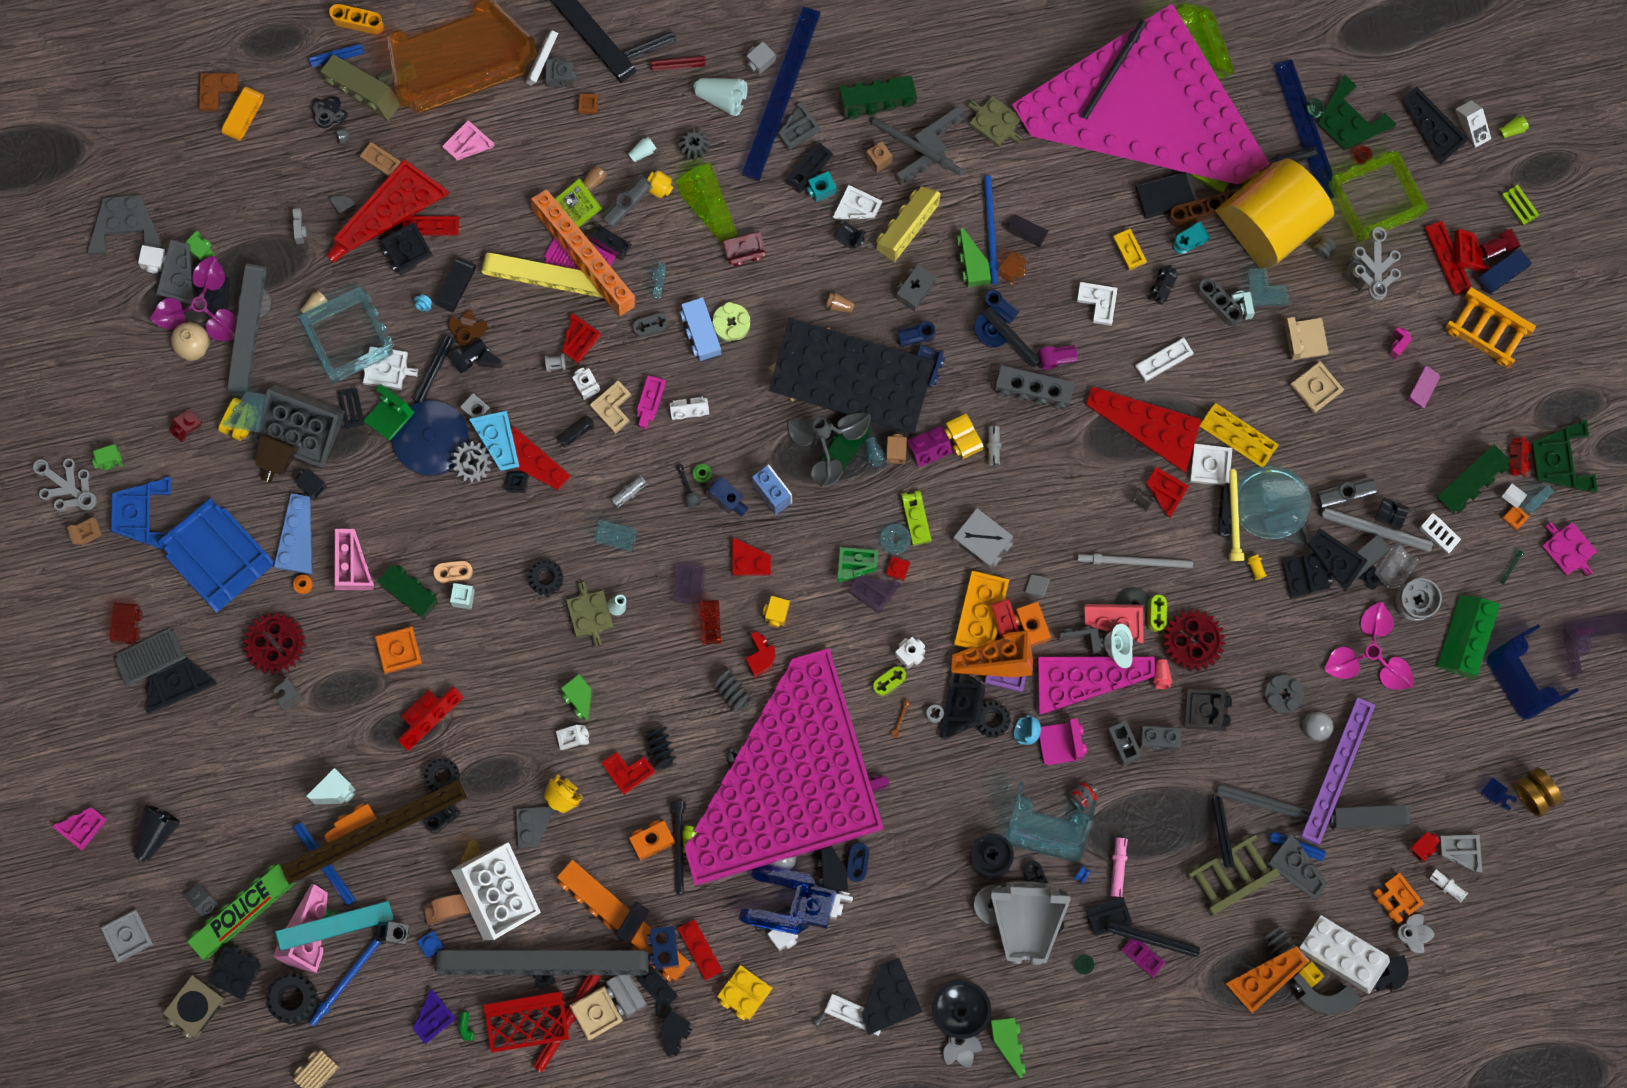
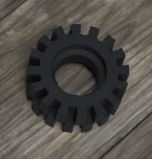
[528,559,564,596]
[977,701,1011,738]
[424,757,460,791]

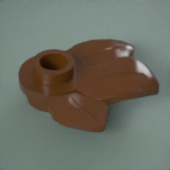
[449,310,487,346]

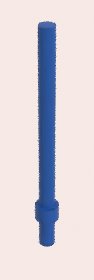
[984,175,999,285]
[309,936,381,1027]

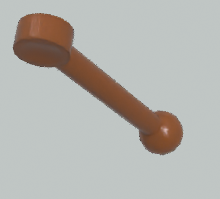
[891,699,910,738]

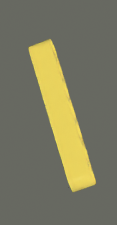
[481,253,603,298]

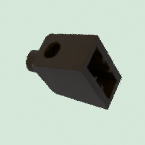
[255,434,299,482]

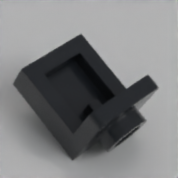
[833,221,866,249]

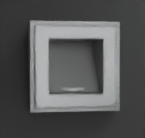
[1025,574,1050,599]

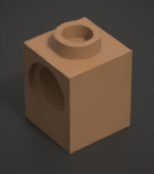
[866,141,893,173]
[886,434,907,464]

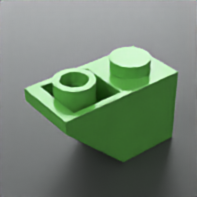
[561,674,592,721]

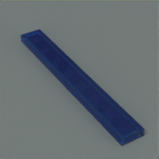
[1274,59,1340,199]

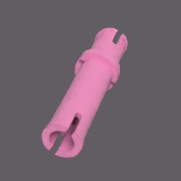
[1110,838,1128,898]

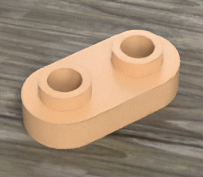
[434,561,473,583]

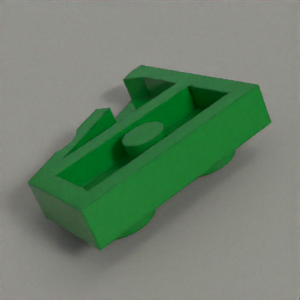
[837,547,878,583]

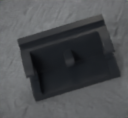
[589,224,632,260]

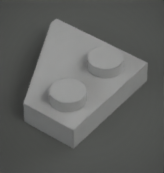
[1439,835,1482,873]

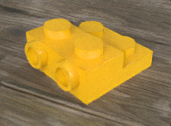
[717,965,773,1021]

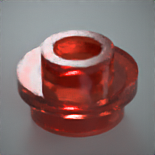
[1354,146,1373,164]

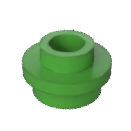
[693,464,712,483]

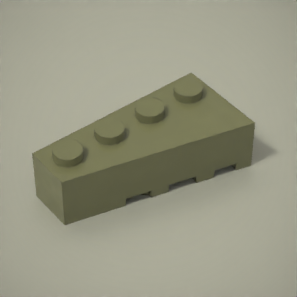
[320,54,401,121]

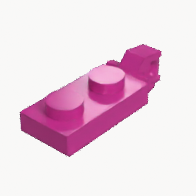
[637,375,666,430]

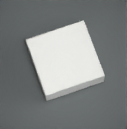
[1502,484,1527,508]

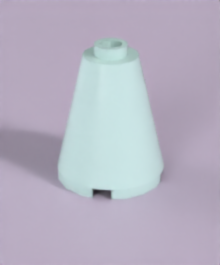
[693,78,747,116]

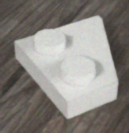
[833,185,883,220]

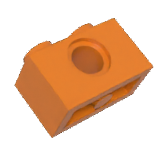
[1014,602,1051,647]
[629,820,675,861]

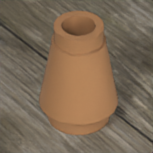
[583,165,607,191]
[825,292,855,314]

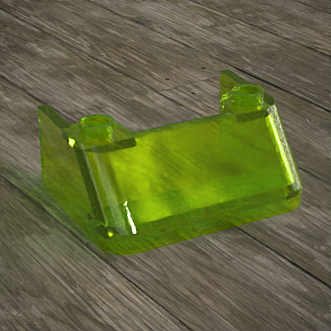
[1175,3,1234,80]

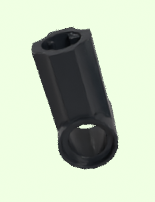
[449,338,489,373]

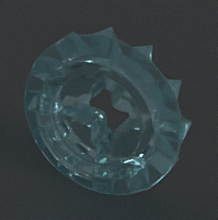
[880,524,911,555]

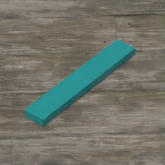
[274,901,394,951]

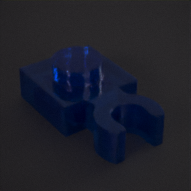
[1480,777,1517,811]

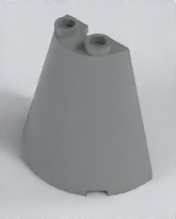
[991,881,1071,965]

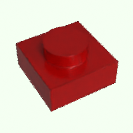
[886,556,910,581]

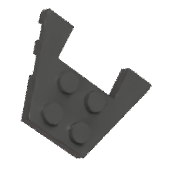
[88,195,163,256]

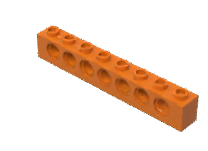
[531,189,635,317]

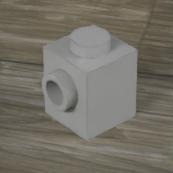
[746,42,776,75]

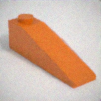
[951,631,1033,678]

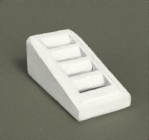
[1419,513,1461,554]

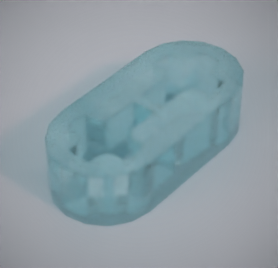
[1523,485,1555,516]

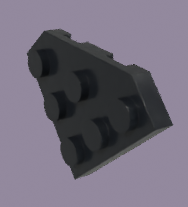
[860,958,923,1036]

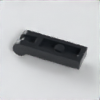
[785,142,833,194]

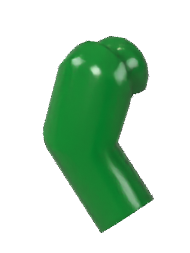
[458,1012,475,1042]

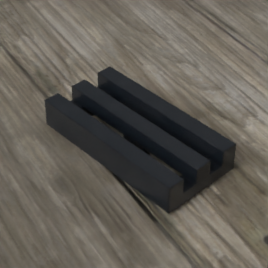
[338,388,365,429]

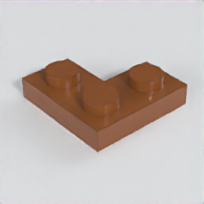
[199,73,239,111]

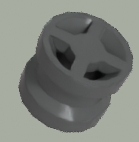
[1313,235,1337,259]

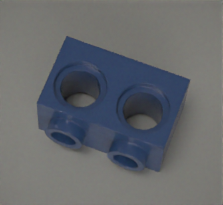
[647,926,679,970]

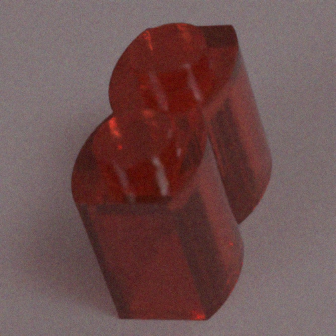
[110,603,143,645]

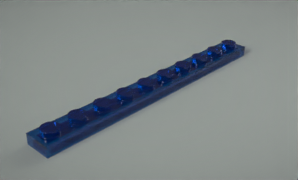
[742,6,821,182]

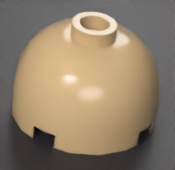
[171,322,210,361]

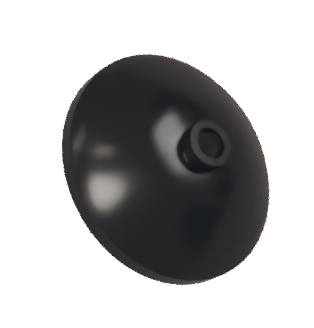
[932,980,991,1039]

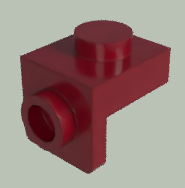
[169,409,203,442]

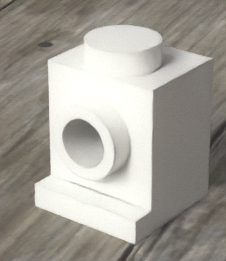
[572,368,600,400]

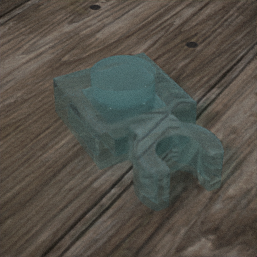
[653,263,667,299]

